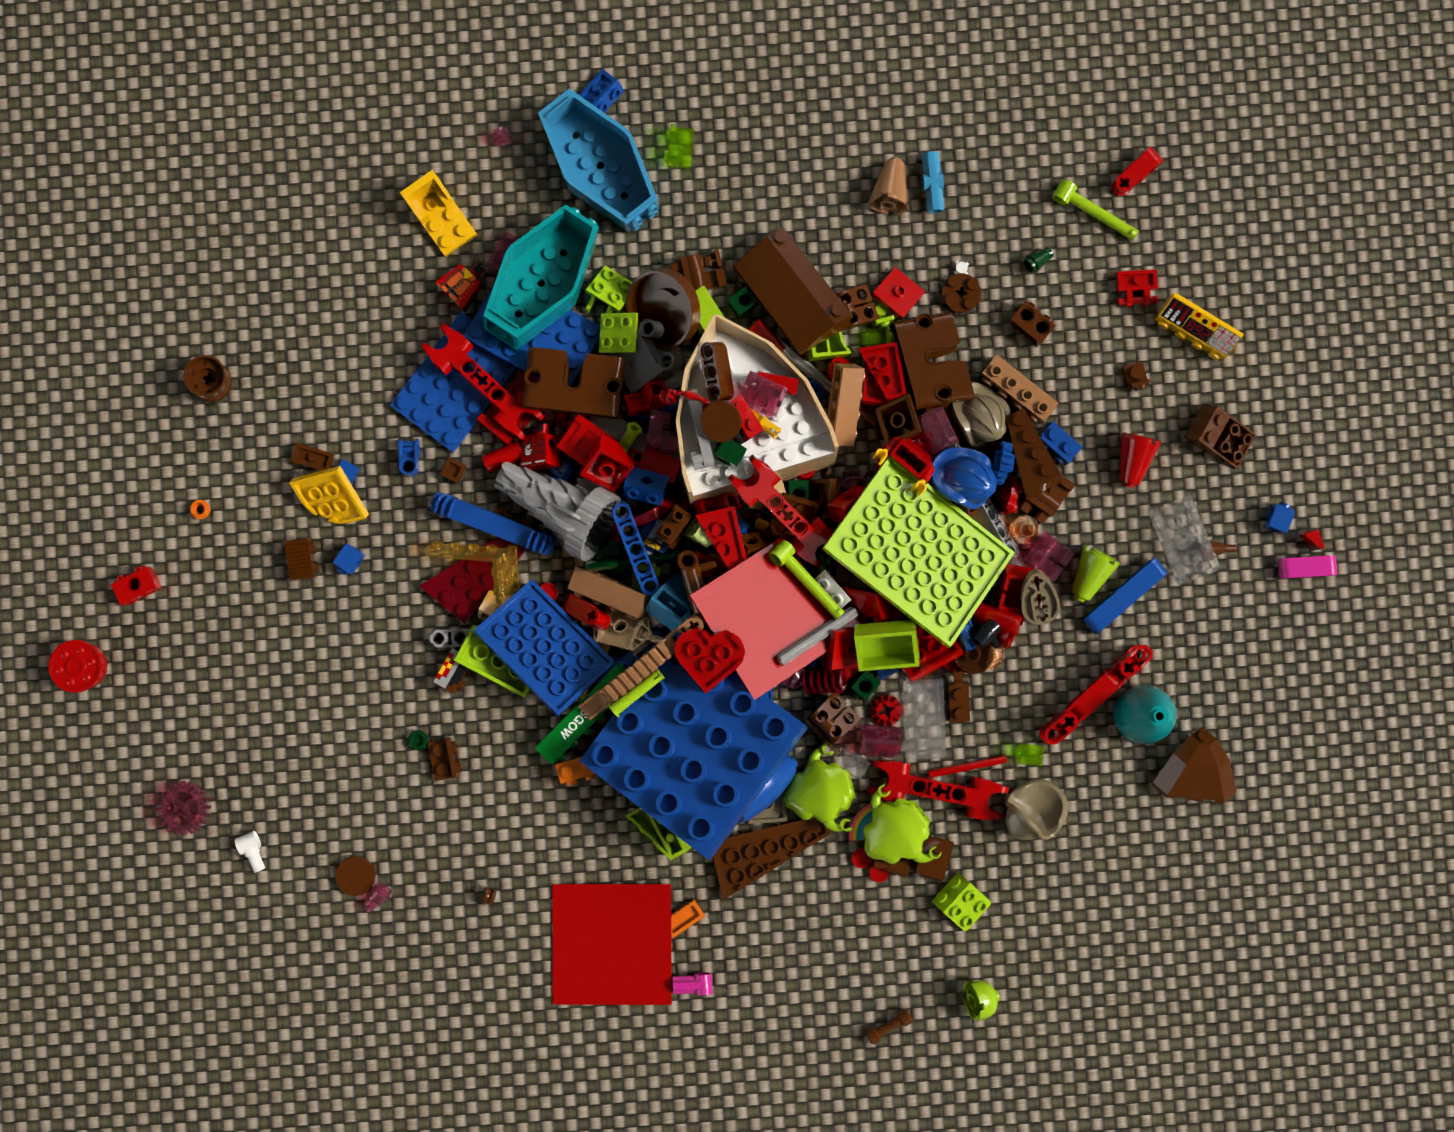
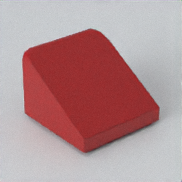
[1299,529,1324,550]

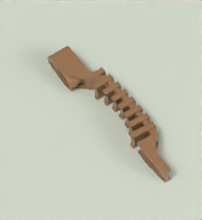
[578,613,706,720]

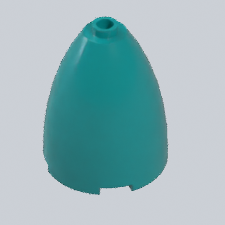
[1113,684,1177,744]

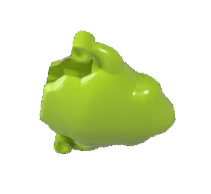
[784,743,855,832]
[863,783,942,864]

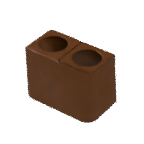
[915,835,954,882]

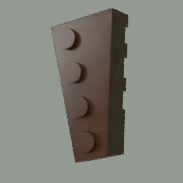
[1006,408,1063,500]

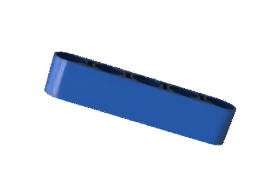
[612,500,659,595]
[1082,557,1168,635]

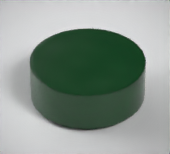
[408,730,429,750]

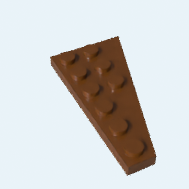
[713,818,831,900]

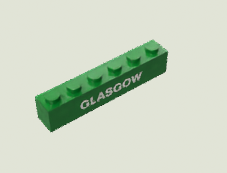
[535,662,626,765]

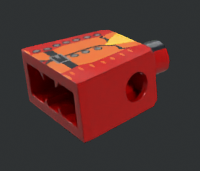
[435,263,484,312]

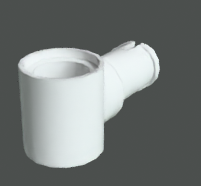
[235,831,265,873]

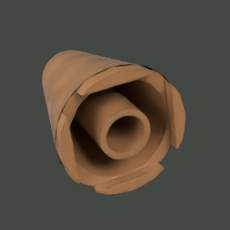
[869,157,908,215]

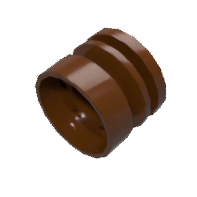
[183,355,232,403]

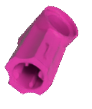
[673,972,713,996]

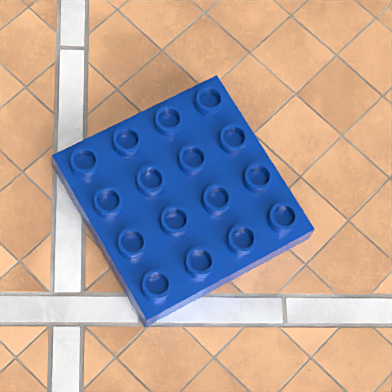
[579,632,808,860]

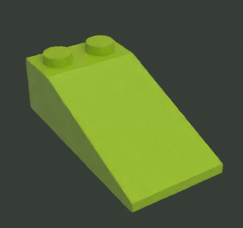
[454,625,531,698]

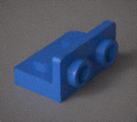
[579,69,624,113]
[1040,421,1083,465]

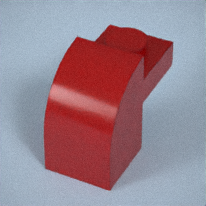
[622,379,668,417]
[693,492,741,514]

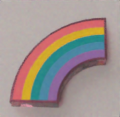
[847,798,884,842]

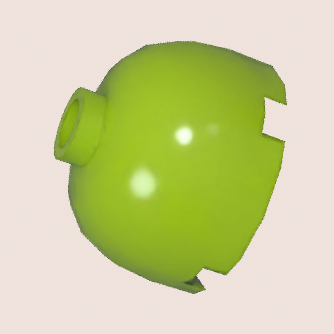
[963,980,1000,1022]

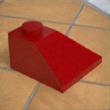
[580,434,635,493]
[842,587,895,623]

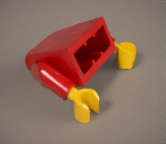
[872,437,934,496]

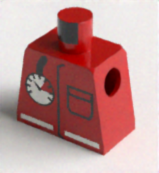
[520,424,561,471]

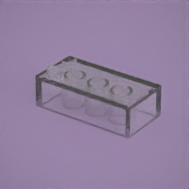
[1148,495,1221,585]
[901,675,946,760]

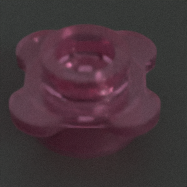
[491,127,512,146]

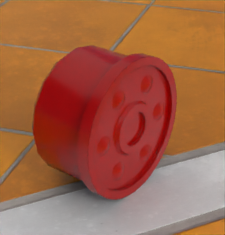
[49,640,108,693]

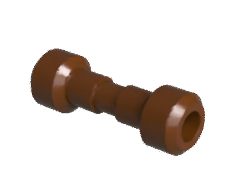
[865,1009,913,1045]

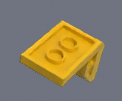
[400,170,477,257]

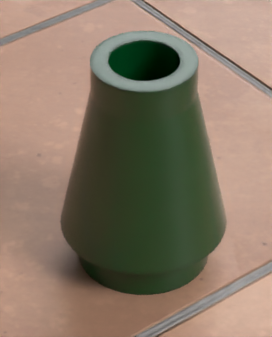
[1023,247,1054,273]

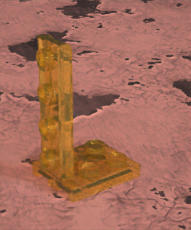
[424,541,520,604]

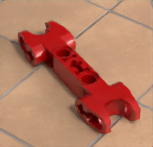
[421,323,544,441]
[728,454,833,567]
[1038,645,1153,745]
[867,760,1009,820]

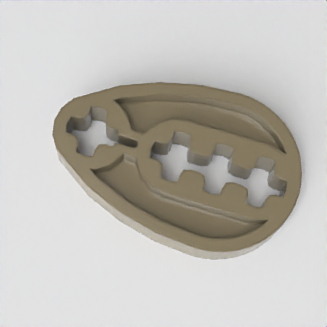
[1020,569,1060,625]

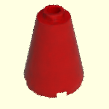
[1120,432,1161,488]
[971,602,1025,649]

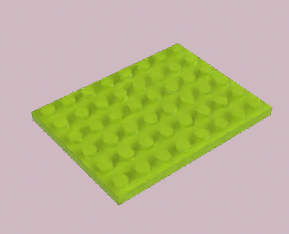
[822,455,1015,648]

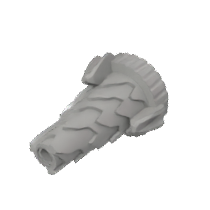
[494,462,621,562]

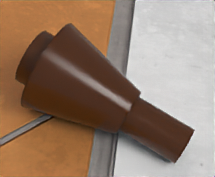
[1199,539,1237,558]
[873,858,911,878]

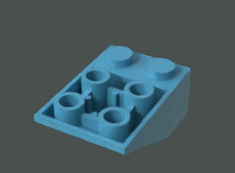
[644,570,692,631]

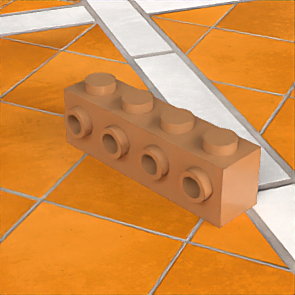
[980,355,1059,424]
[827,363,865,446]
[568,566,652,620]

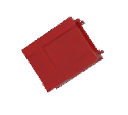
[556,414,619,467]

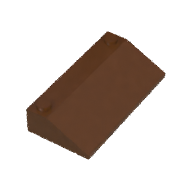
[733,227,851,355]

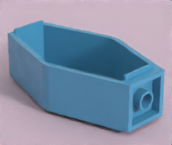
[538,89,659,233]

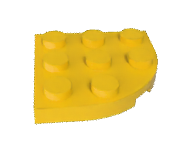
[289,466,369,524]

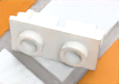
[815,570,851,608]

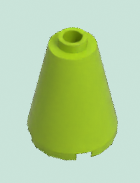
[1072,545,1120,602]

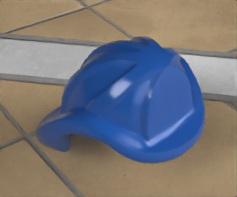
[930,447,997,510]

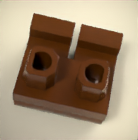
[836,284,879,332]
[805,692,861,747]

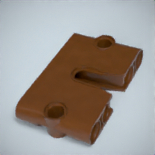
[892,312,974,410]
[521,347,626,419]

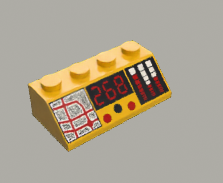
[1154,292,1244,360]

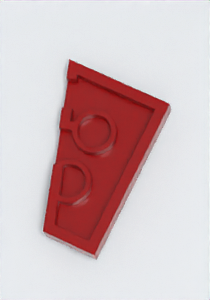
[858,342,906,402]
[695,505,747,569]

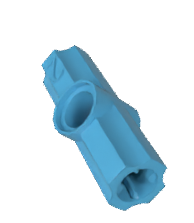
[921,151,944,214]

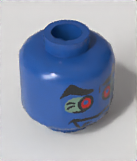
[548,454,578,483]

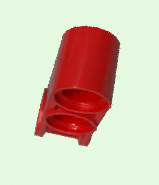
[1111,146,1164,197]
[561,593,611,631]

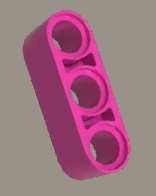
[1278,555,1337,579]

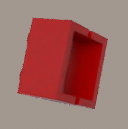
[995,564,1044,613]

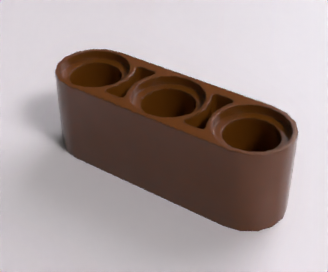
[700,342,734,402]

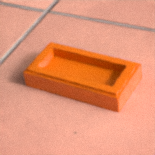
[671,899,705,939]

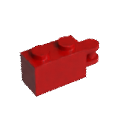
[628,447,681,488]

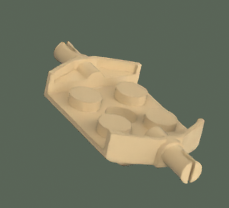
[582,608,664,655]

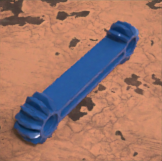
[430,492,556,555]

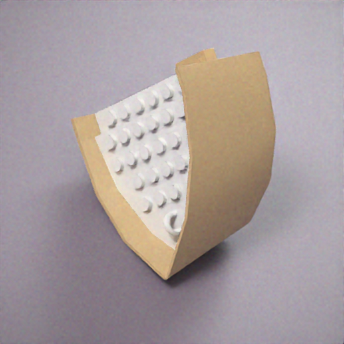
[676,314,839,509]

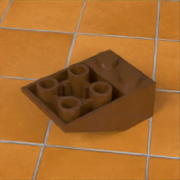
[1184,403,1256,469]

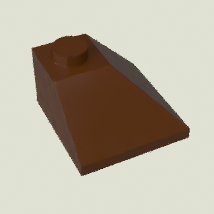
[875,394,922,444]

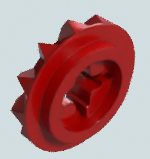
[870,695,902,726]

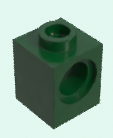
[727,286,758,319]
[713,440,747,470]
[786,480,809,499]
[850,671,881,701]

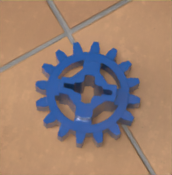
[991,441,1015,485]

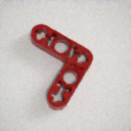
[612,492,680,535]

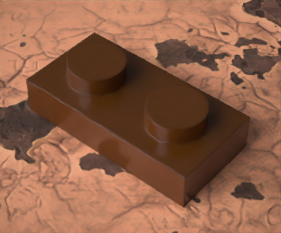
[290,443,335,471]

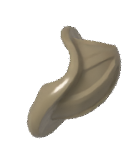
[950,382,1010,448]
[1005,779,1069,840]

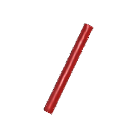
[928,755,1008,778]

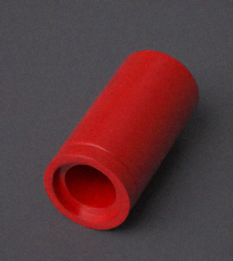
[482,440,523,474]

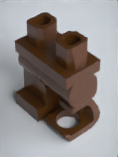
[670,249,727,291]
[1017,475,1075,524]
[655,505,693,550]

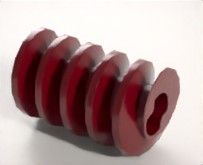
[802,668,847,694]

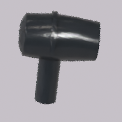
[972,619,1001,649]

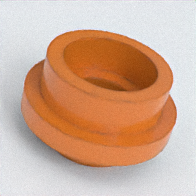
[190,500,210,519]

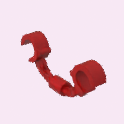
[659,389,712,412]

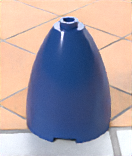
[740,755,798,823]

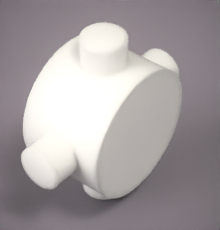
[954,261,969,275]

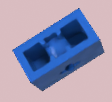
[623,467,670,506]

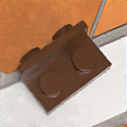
[428,737,462,781]

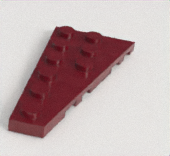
[420,520,536,624]

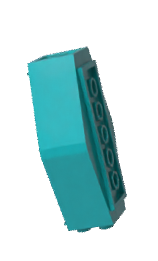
[483,204,599,350]

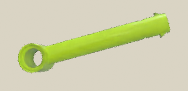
[1052,179,1139,241]
[769,540,845,620]

